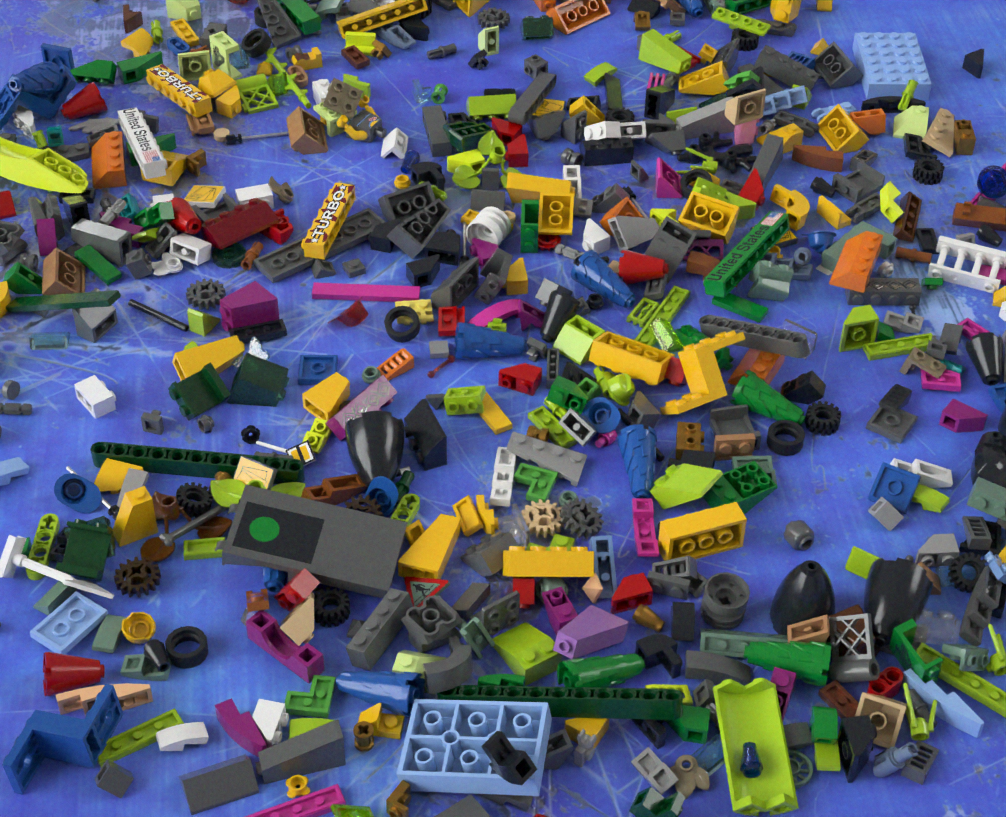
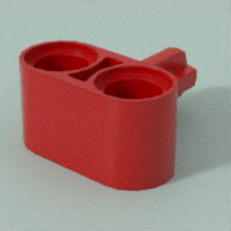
[867,666,904,699]

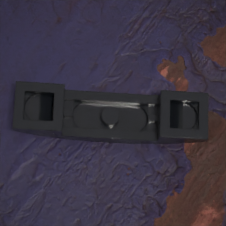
[861,96,926,113]

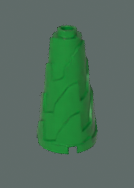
[730,370,806,426]
[743,641,831,687]
[557,653,645,688]

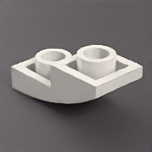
[156,722,209,751]

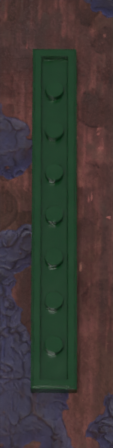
[5,290,121,313]

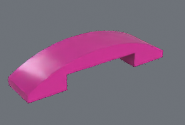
[468,299,520,327]
[632,498,659,557]

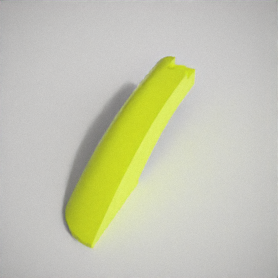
[0,137,89,193]

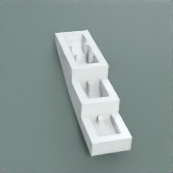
[490,447,517,507]

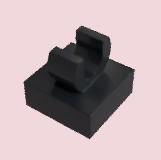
[468,49,489,70]

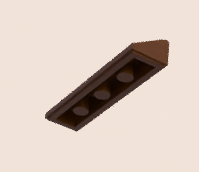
[893,191,922,242]

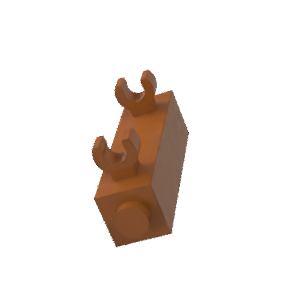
[952,201,1006,231]

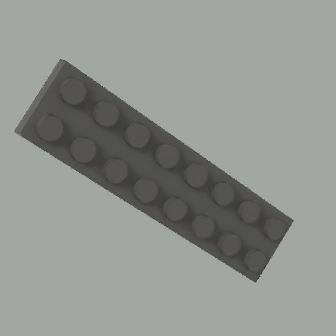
[253,208,385,283]

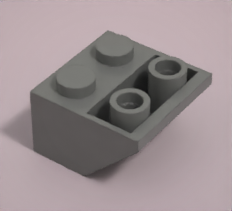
[72,288,118,343]
[460,531,518,577]

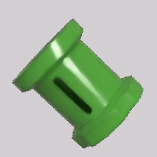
[431,84,448,104]

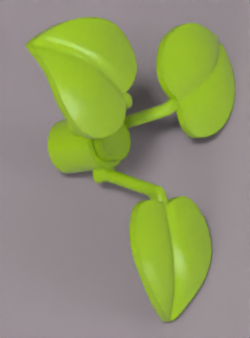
[452,130,522,189]
[210,479,305,508]

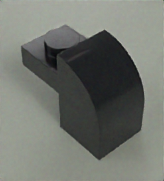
[411,162,445,191]
[671,602,695,641]
[635,634,683,679]
[481,731,537,785]

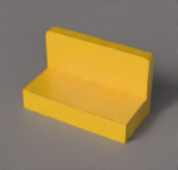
[816,195,852,230]

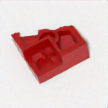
[259,208,293,245]

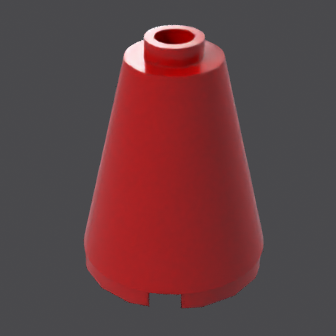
[61,82,108,120]
[166,197,202,234]
[619,250,669,285]
[43,652,105,696]

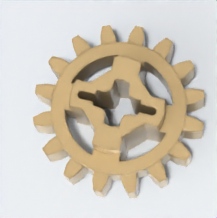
[521,499,564,538]

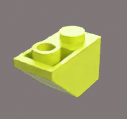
[447,149,485,174]

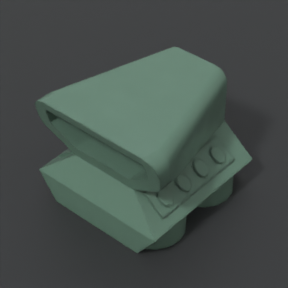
[747,260,794,301]

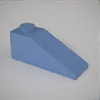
[589,535,617,599]

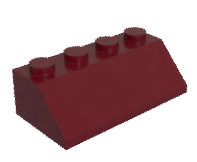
[201,198,280,249]

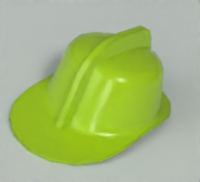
[603,371,635,406]

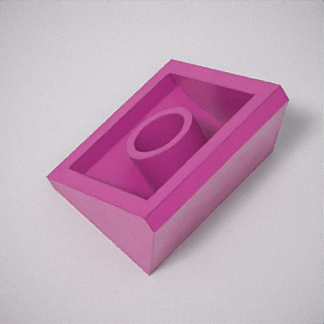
[655,157,683,198]

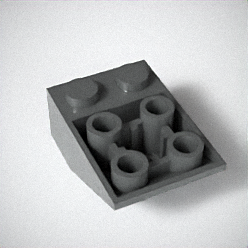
[645,216,697,283]

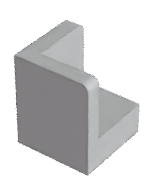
[868,497,904,531]

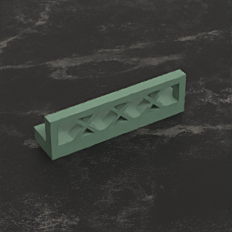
[699,628,788,657]

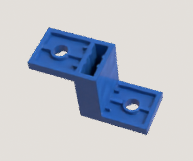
[0,64,77,130]
[2,684,124,795]

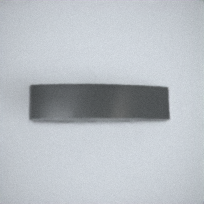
[959,566,1002,646]

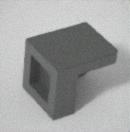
[95,759,134,798]

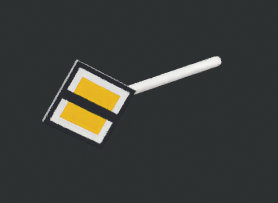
[256,440,316,466]

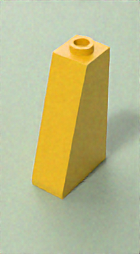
[506,172,575,203]
[172,335,245,381]
[398,514,461,579]

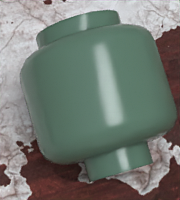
[535,577,568,603]

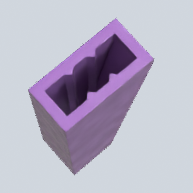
[553,605,629,659]

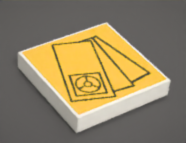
[184,185,226,208]

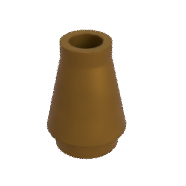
[632,604,665,633]

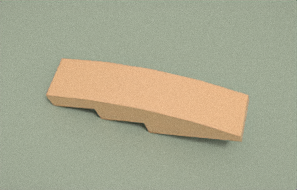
[55,683,153,715]

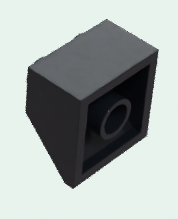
[837,715,877,783]

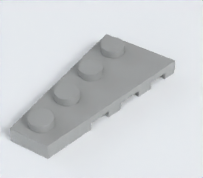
[506,431,587,488]

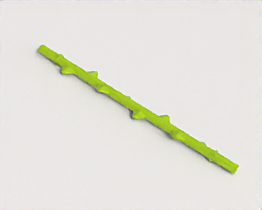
[256,40,312,109]

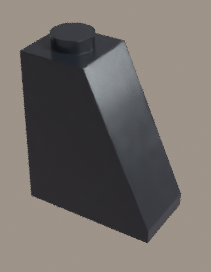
[644,85,676,120]
[62,193,90,226]

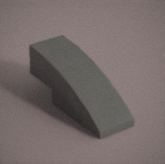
[685,650,751,686]

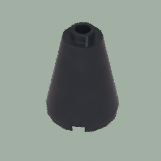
[540,290,584,344]
[965,332,1004,386]

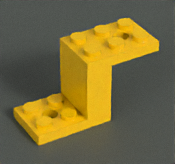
[660,330,745,415]

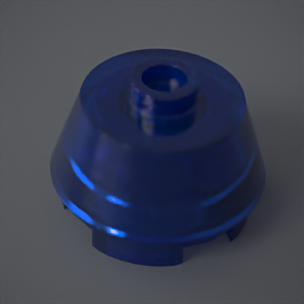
[977,165,1006,199]

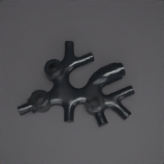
[677,131,757,173]

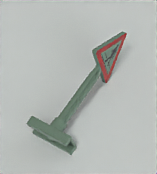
[404,576,495,659]

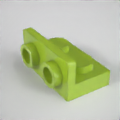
[692,177,730,203]
[443,385,486,415]

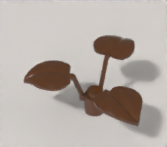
[140,491,232,562]

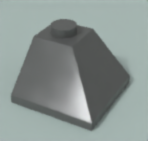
[527,110,566,141]
[645,130,686,155]

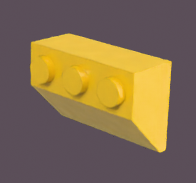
[817,104,870,153]
[678,191,740,245]

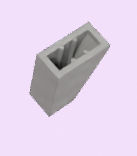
[607,216,659,252]

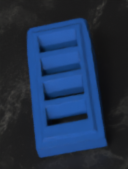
[788,51,816,69]

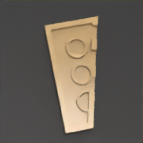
[922,107,954,157]

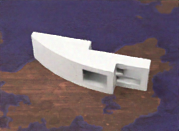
[12,105,36,140]

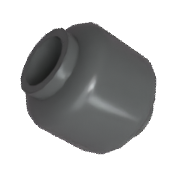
[784,520,814,550]

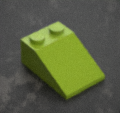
[650,463,723,510]
[492,622,562,686]

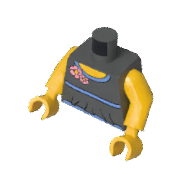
[337,95,387,143]

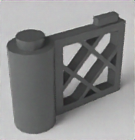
[828,613,880,683]

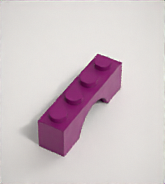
[246,610,325,684]

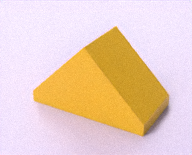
[564,718,610,748]

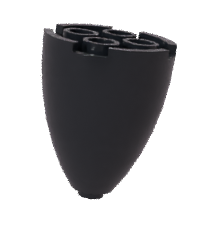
[345,411,404,488]
[864,558,933,646]
[770,560,835,637]

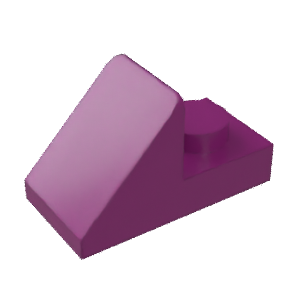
[518,299,545,331]

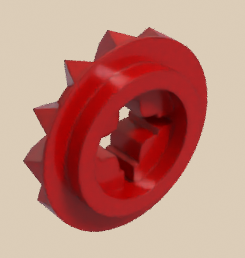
[538,234,561,251]

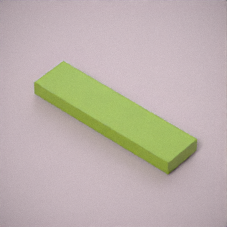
[862,333,933,361]
[97,708,184,768]

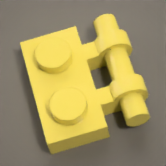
[395,299,434,325]

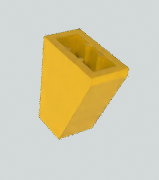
[302,372,350,421]
[112,486,158,547]

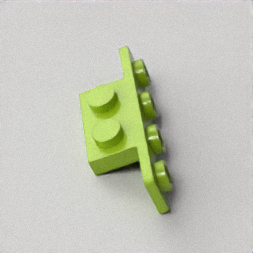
[712,7,771,36]

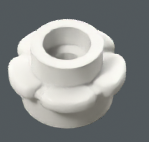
[878,261,894,278]

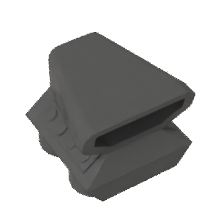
[28,193,65,240]
[0,220,28,266]
[401,596,462,653]

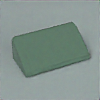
[33,581,77,615]

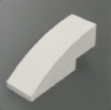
[563,165,582,209]
[890,458,953,488]

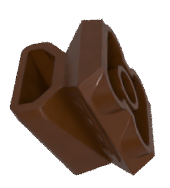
[826,604,881,657]

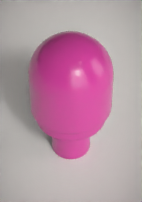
[595,430,617,448]

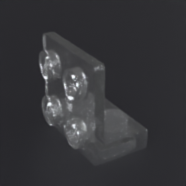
[913,607,961,645]

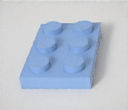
[30,591,108,654]

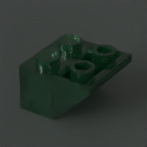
[520,15,554,40]

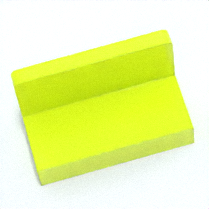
[345,31,376,56]

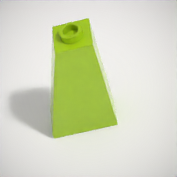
[638,29,692,74]

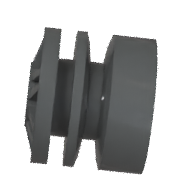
[700,572,750,630]

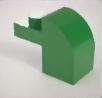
[809,706,838,744]

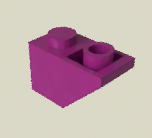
[469,238,499,269]
[939,398,988,433]
[542,586,578,636]

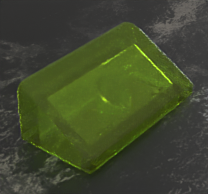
[650,317,684,353]

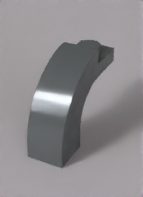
[423,636,473,694]

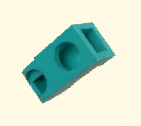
[47,125,64,147]

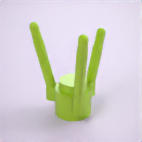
[676,147,718,174]
[986,624,1006,676]
[903,683,937,741]

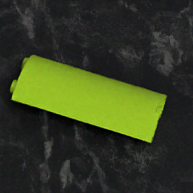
[713,678,799,816]

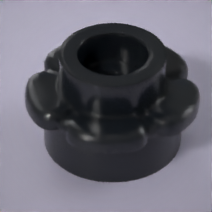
[586,293,604,310]
[241,425,260,444]

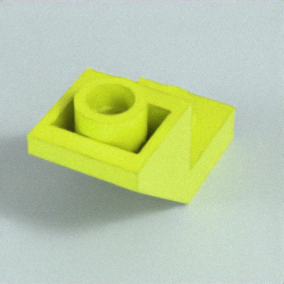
[880,181,904,223]

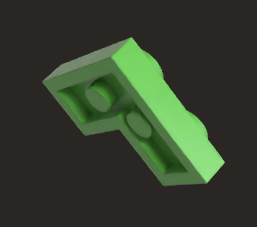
[514,463,558,503]
[285,675,336,718]

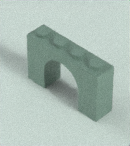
[821,221,897,272]

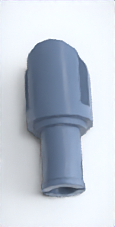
[794,247,812,265]
[873,742,919,778]

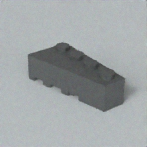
[386,198,451,259]

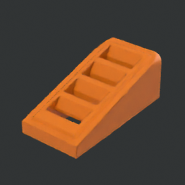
[377,348,414,381]

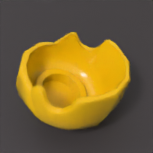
[122,612,156,644]

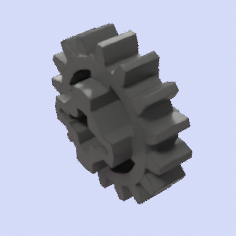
[478,7,510,29]
[186,279,226,310]
[559,498,604,539]

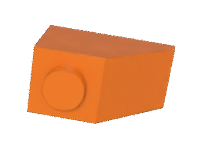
[850,108,886,135]

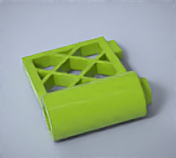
[235,73,279,115]

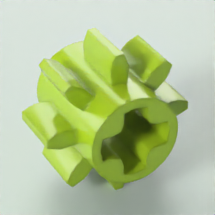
[487,318,507,332]

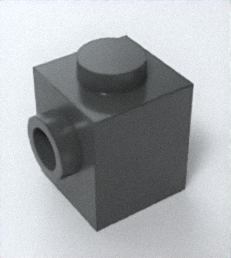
[126,248,152,280]

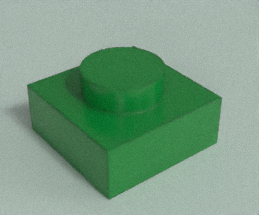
[921,277,943,290]

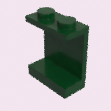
[168,362,231,421]
[56,519,113,581]

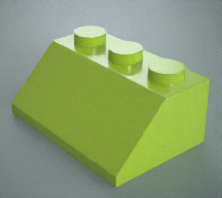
[466,94,516,121]

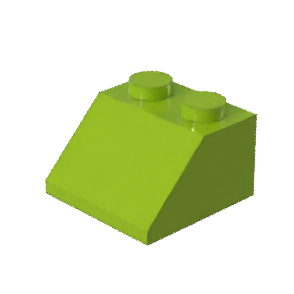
[839,305,879,352]

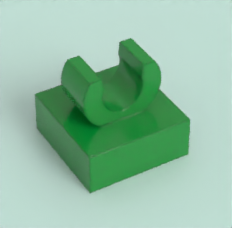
[715,347,734,371]

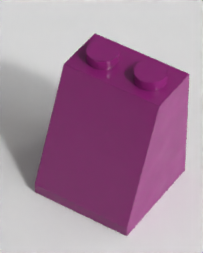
[220,281,279,332]

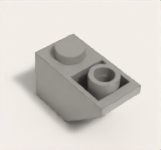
[915,533,960,567]

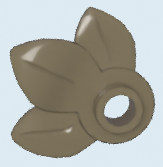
[268,176,294,203]
[669,755,710,800]

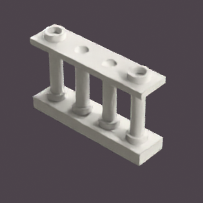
[927,236,1006,293]

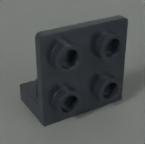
[727,66,764,98]

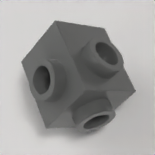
[524,54,548,79]

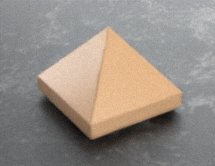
[582,573,603,603]

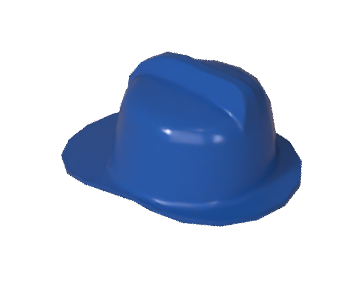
[802,231,837,253]
[583,397,621,434]
[54,473,102,513]
[364,476,399,517]

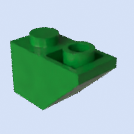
[546,375,588,414]
[665,705,711,744]

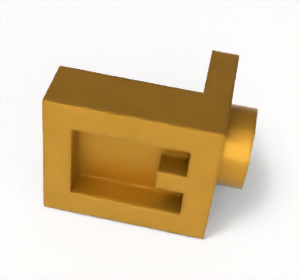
[633,11,651,30]
[186,149,207,177]
[386,780,412,817]

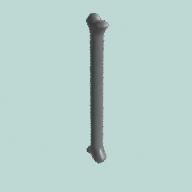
[159,501,240,547]

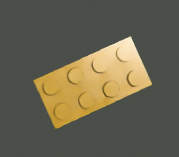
[589,331,675,385]
[658,502,747,561]
[503,546,594,577]

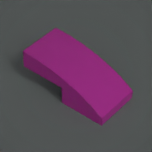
[36,218,58,256]

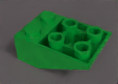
[703,461,778,514]

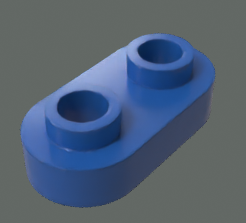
[167,37,190,56]

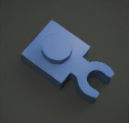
[984,551,1006,584]

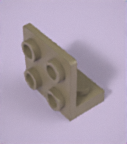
[323,78,363,119]

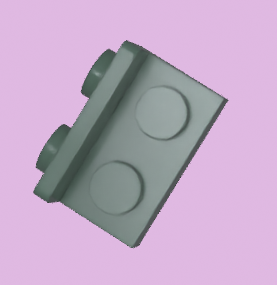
[942,644,989,671]

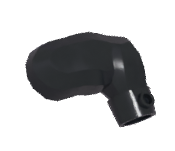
[971,431,1006,488]

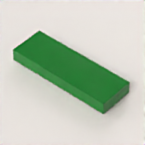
[75,244,122,285]
[712,293,769,323]

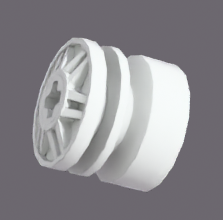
[466,206,511,246]

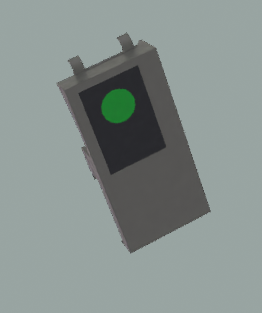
[215,485,407,598]

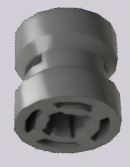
[561,148,583,166]

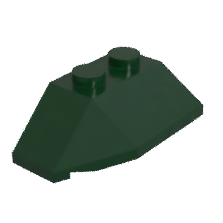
[443,121,496,153]

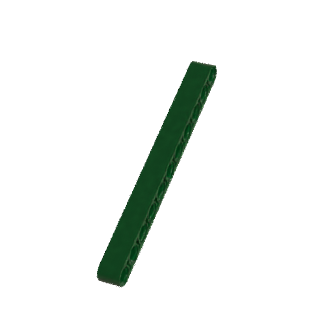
[90,442,305,484]
[437,685,683,720]

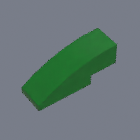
[133,202,174,231]

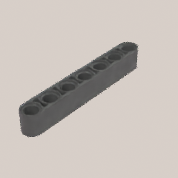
[508,71,557,125]
[699,315,810,358]

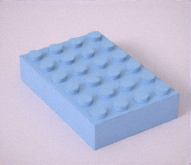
[852,32,932,100]
[397,699,552,796]

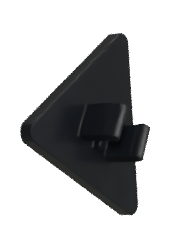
[562,362,597,385]

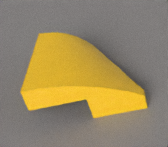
[121,28,154,57]
[94,458,144,494]

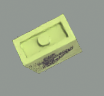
[209,31,242,80]

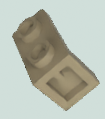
[899,347,947,379]

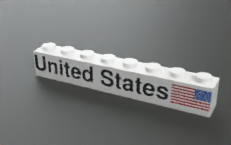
[117,107,168,179]

